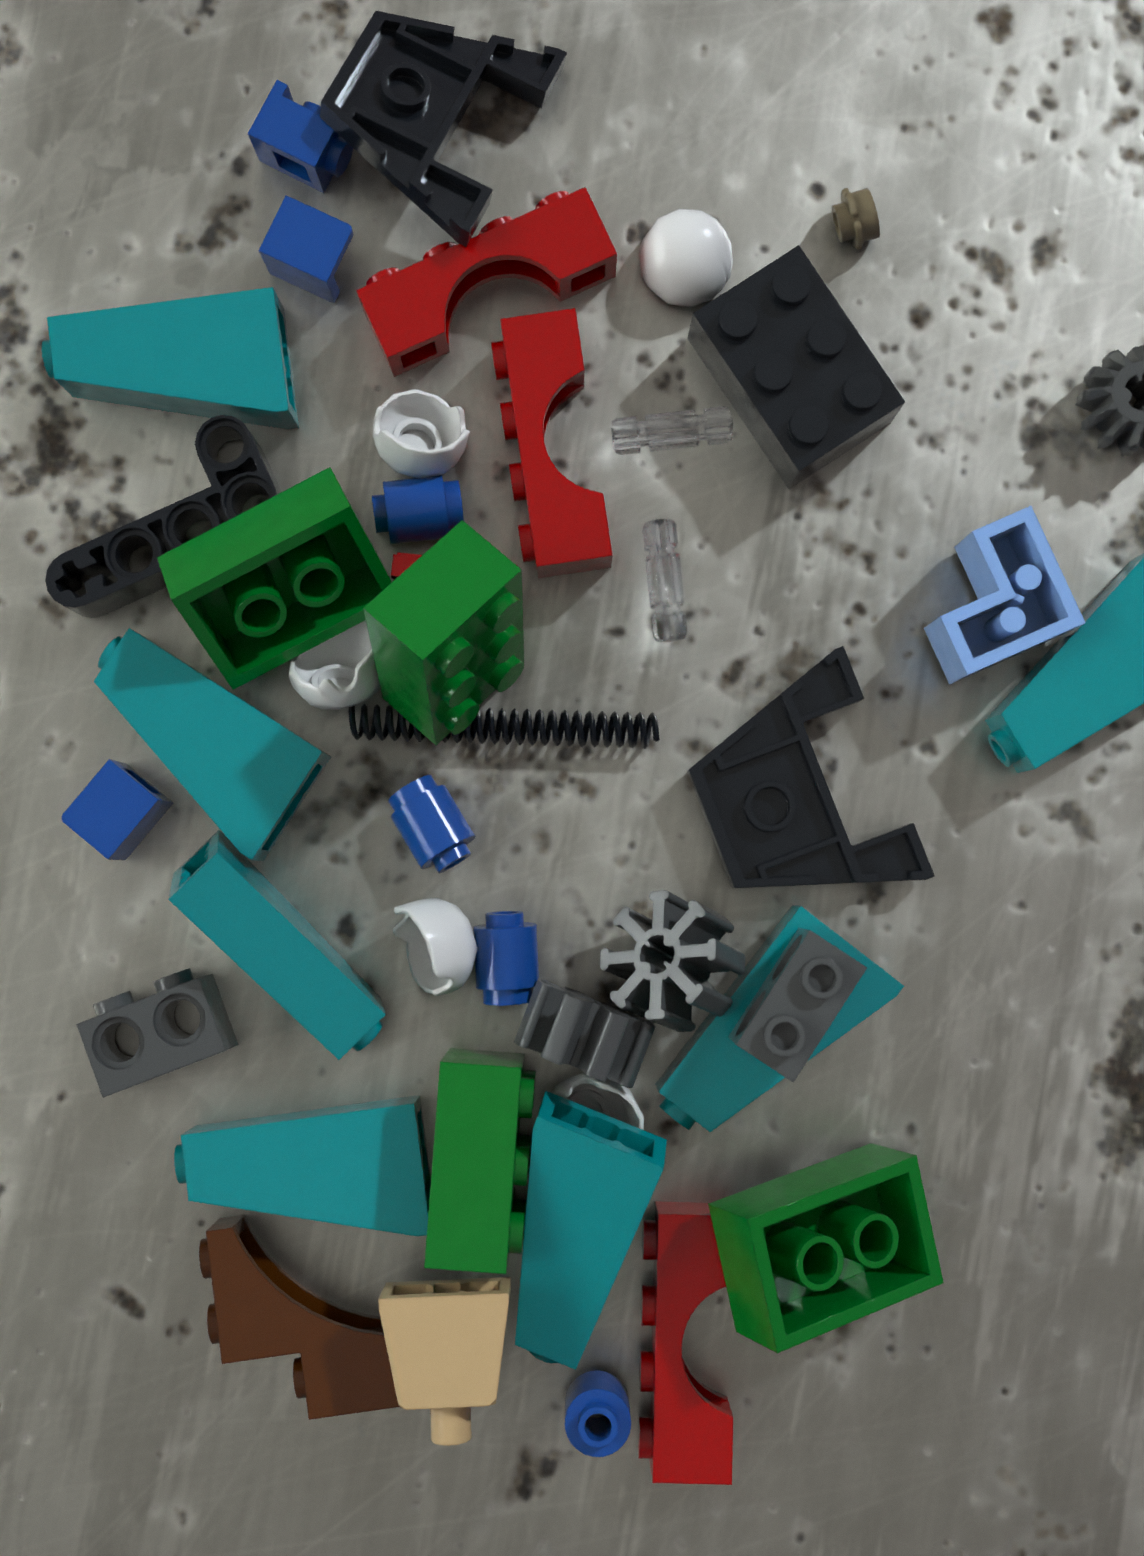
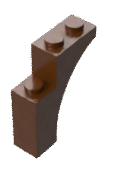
[199,1215,399,1420]

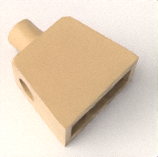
[378,1277,511,1446]

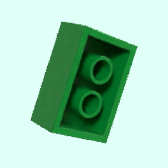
[157,467,392,690]
[363,520,524,745]
[424,1048,536,1274]
[708,1143,944,1353]

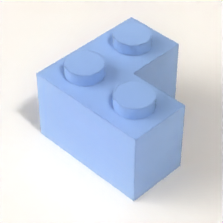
[924,506,1086,685]

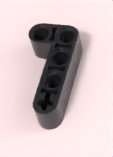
[45,415,281,618]

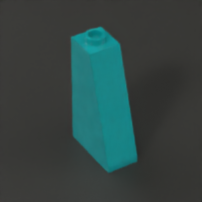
[42,287,299,429]
[985,553,1144,773]
[94,628,332,861]
[168,830,386,1060]
[655,905,904,1132]
[515,1091,667,1370]
[174,1095,431,1237]

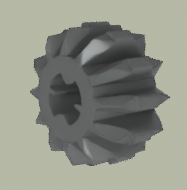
[1075,345,1144,457]

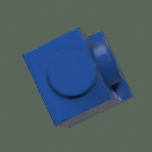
[248,80,353,193]

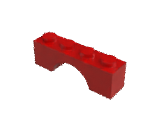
[356,187,617,377]
[491,308,613,579]
[638,1201,733,1485]

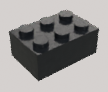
[687,245,905,489]

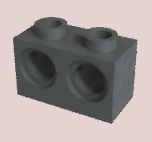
[729,928,867,1083]
[76,968,239,1098]

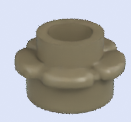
[832,188,880,250]

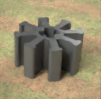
[600,890,745,1032]
[514,978,656,1088]

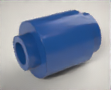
[372,475,464,545]
[388,775,476,873]
[473,911,539,1006]
[565,1370,631,1457]

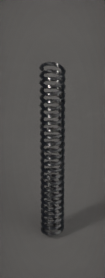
[348,703,660,749]

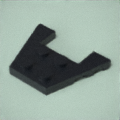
[320,11,567,247]
[687,646,935,888]

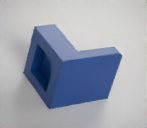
[258,195,354,303]
[62,759,173,860]

